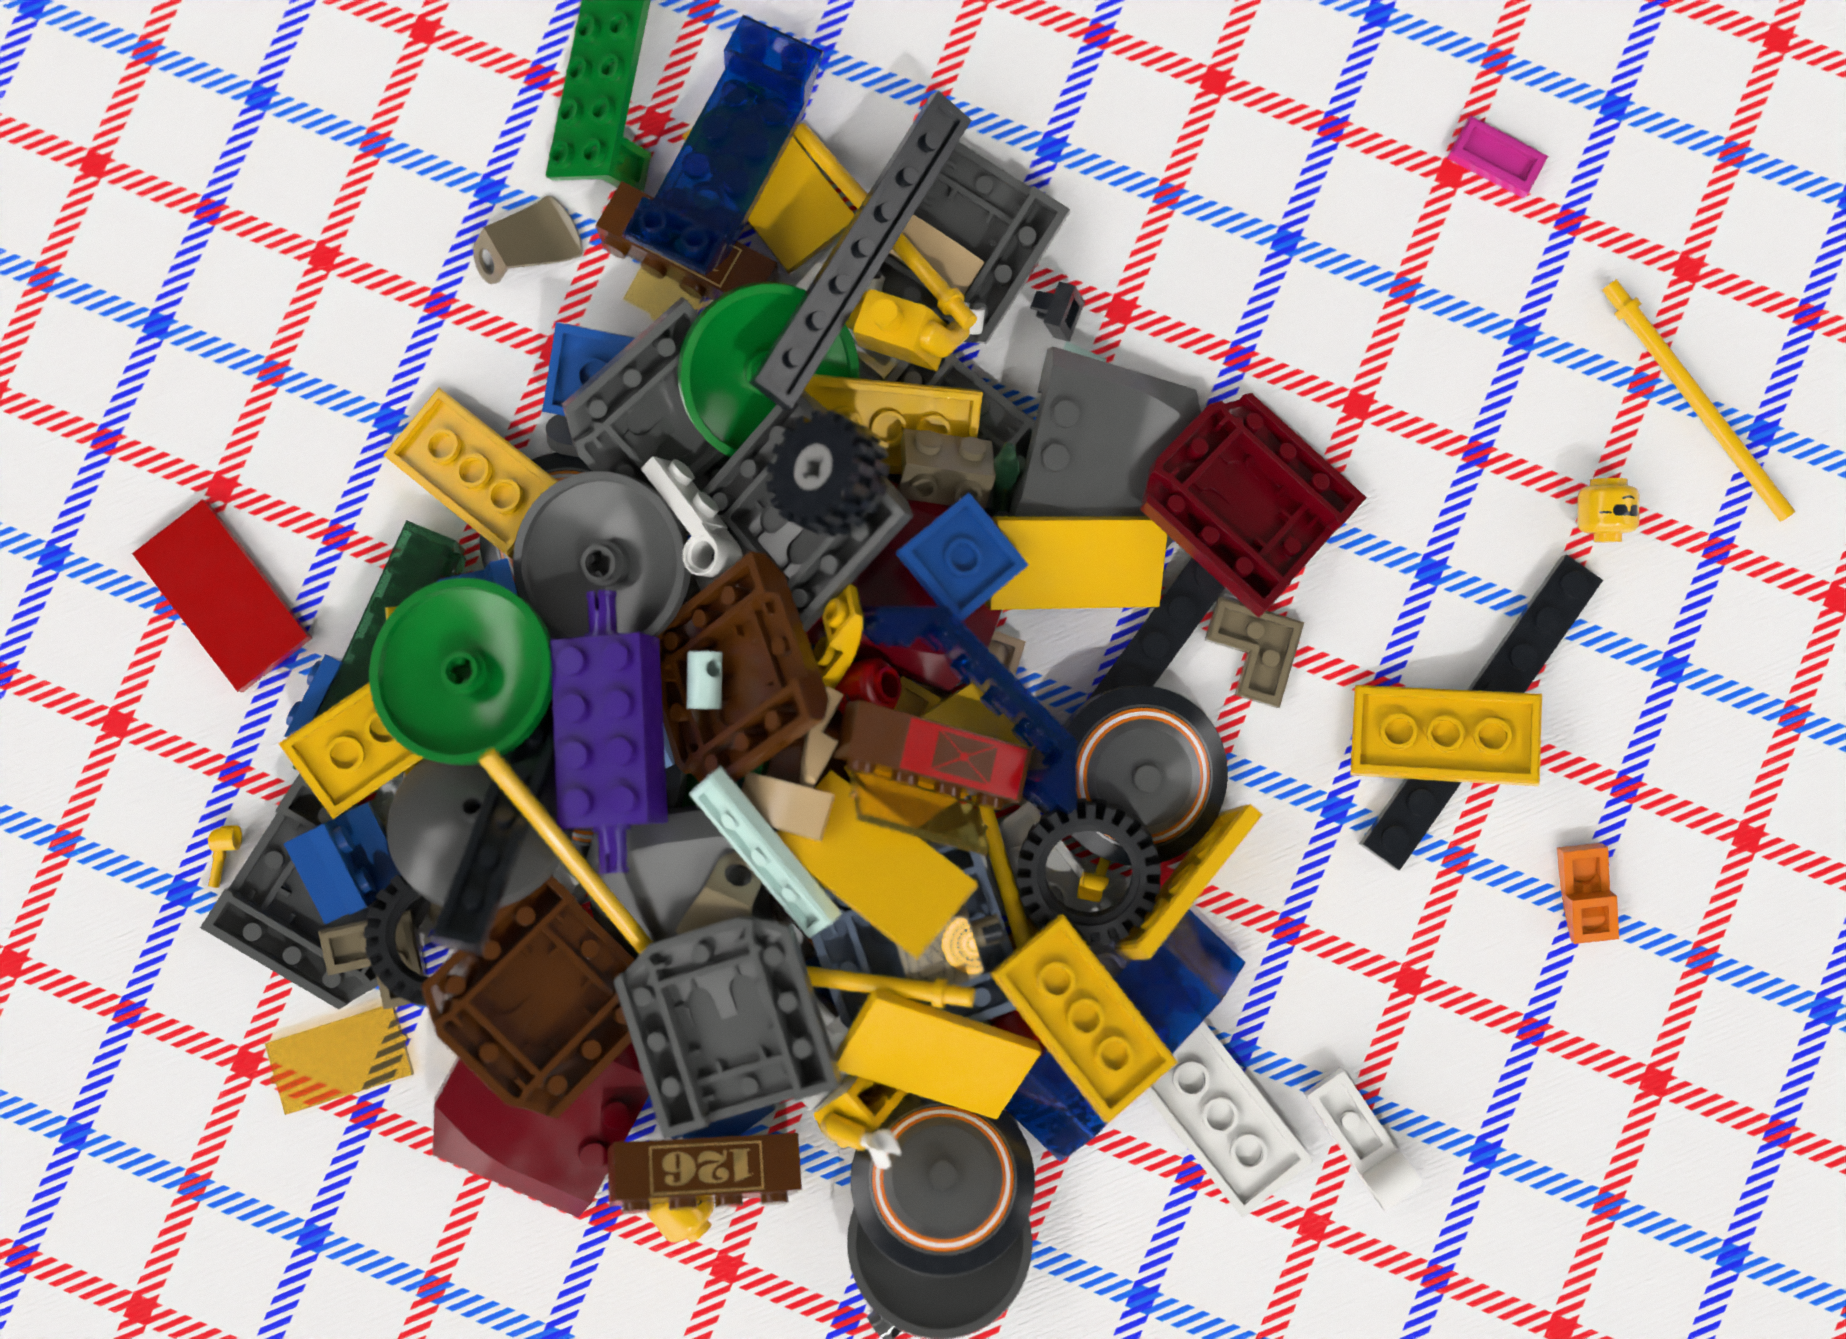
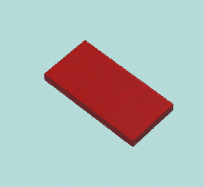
[132,499,313,693]

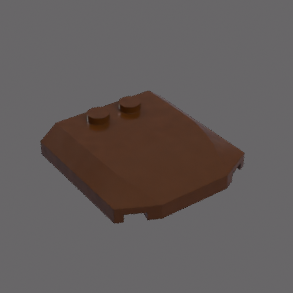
[657,551,830,783]
[420,875,635,1119]

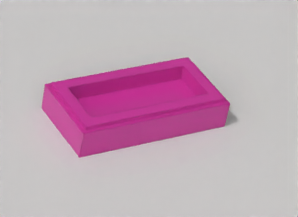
[1447,116,1548,199]

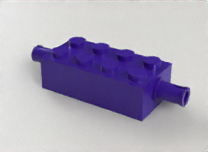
[550,590,668,874]

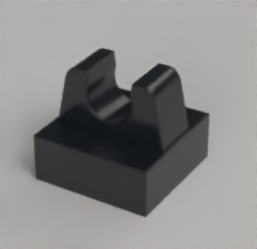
[1030,281,1085,342]

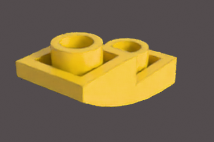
[813,584,863,689]

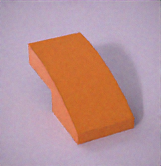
[1557,843,1619,944]

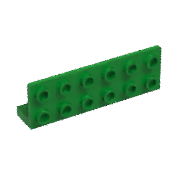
[545,0,652,192]

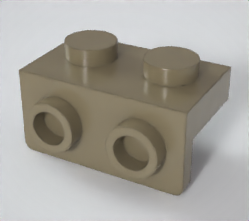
[897,428,996,509]

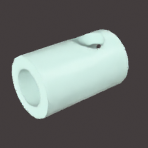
[687,651,722,709]

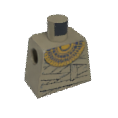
[896,902,1005,1002]

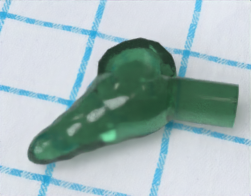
[992,442,1019,511]

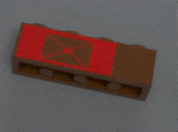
[833,700,1032,810]

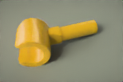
[208,825,242,888]
[1077,857,1111,903]

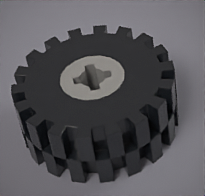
[766,410,889,537]

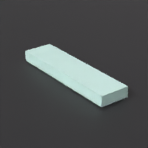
[690,766,842,938]

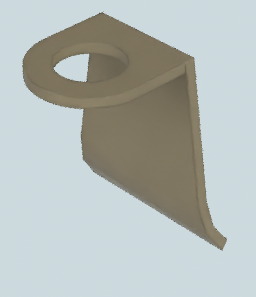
[473,196,583,284]
[676,852,762,934]

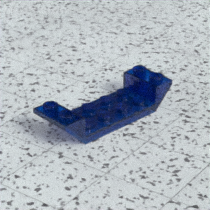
[622,15,824,276]
[861,606,1077,814]
[1005,909,1246,1162]

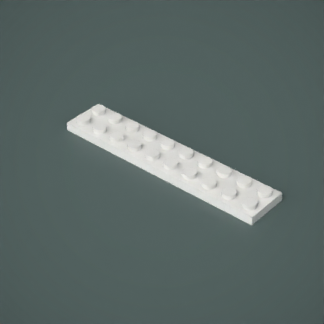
[976,800,1313,1218]

